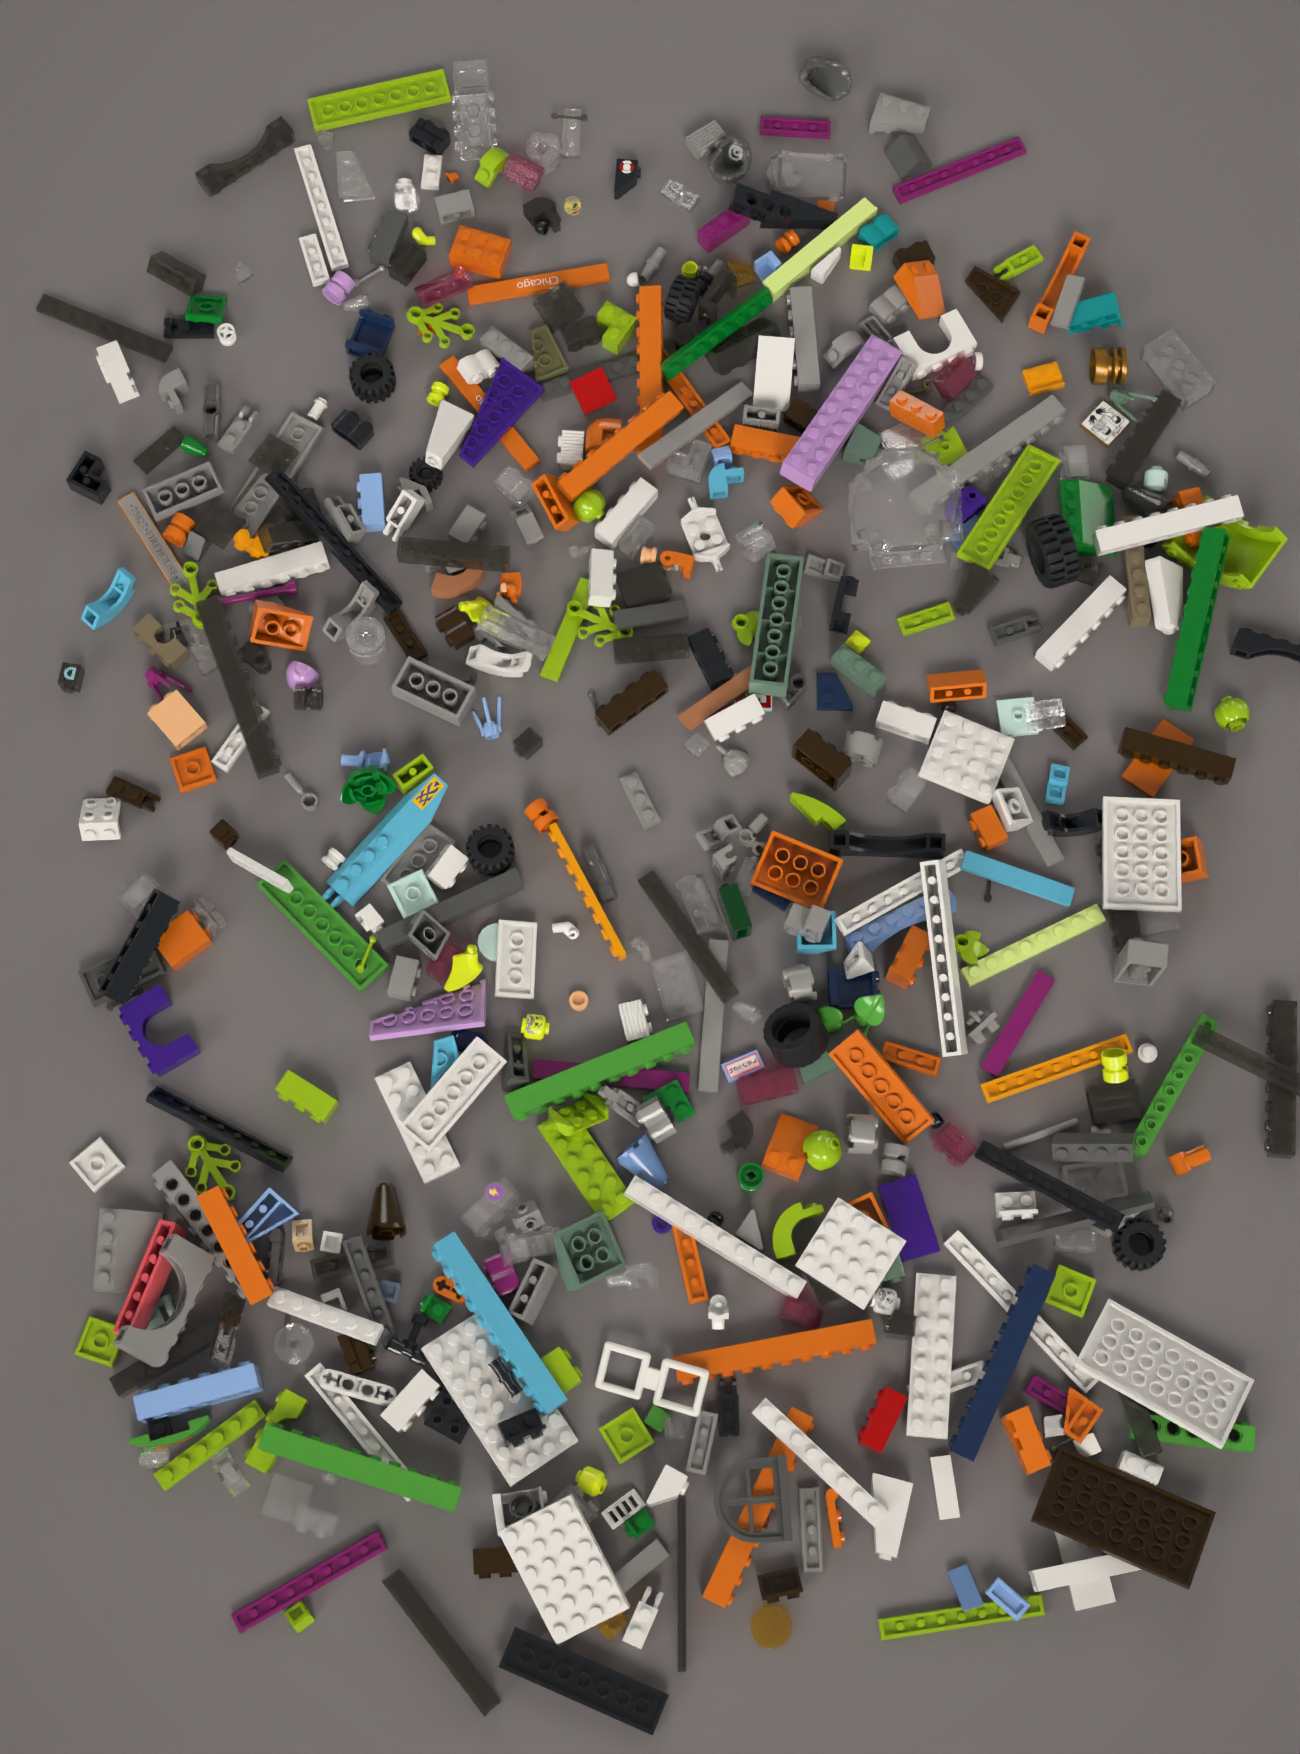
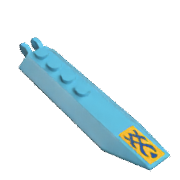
[322,773,448,909]

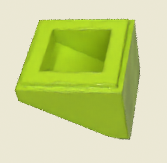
[284,1599,315,1633]

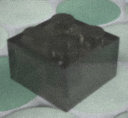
[533,280,585,334]

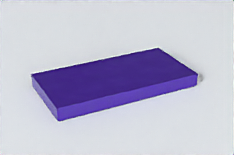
[878,1175,941,1263]

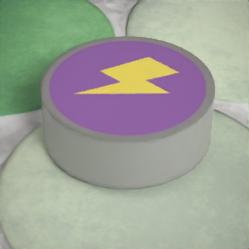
[485,1182,505,1203]

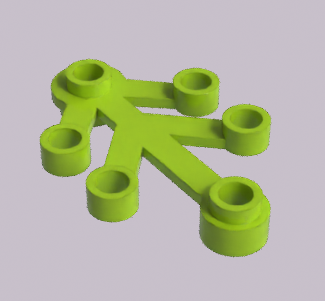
[406,302,475,349]
[169,561,221,629]
[566,600,634,647]
[185,1135,242,1201]

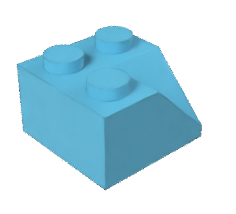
[796,911,837,954]

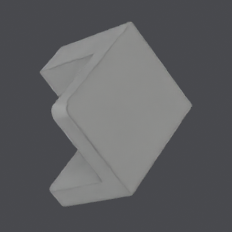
[320,1288,350,1313]

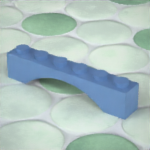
[844,888,957,953]

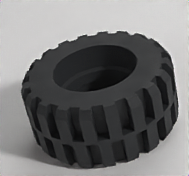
[1025,514,1080,589]

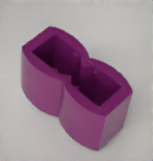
[482,1250,521,1299]

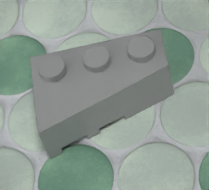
[869,93,931,134]

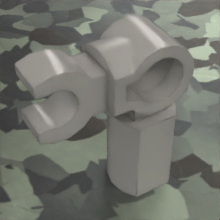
[738,813,769,858]

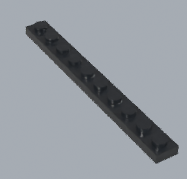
[265,468,403,615]

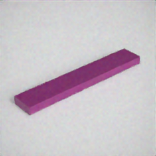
[981,970,1055,1078]

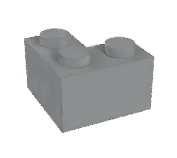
[784,903,831,943]

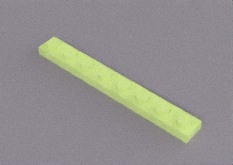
[960,904,1106,987]

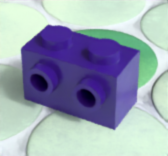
[944,485,987,529]

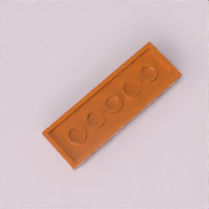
[829,1029,935,1145]

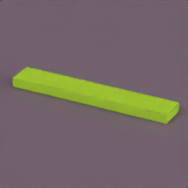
[540,577,590,683]

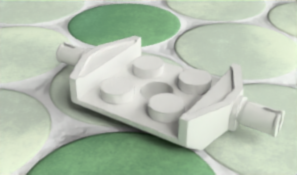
[681,497,730,572]

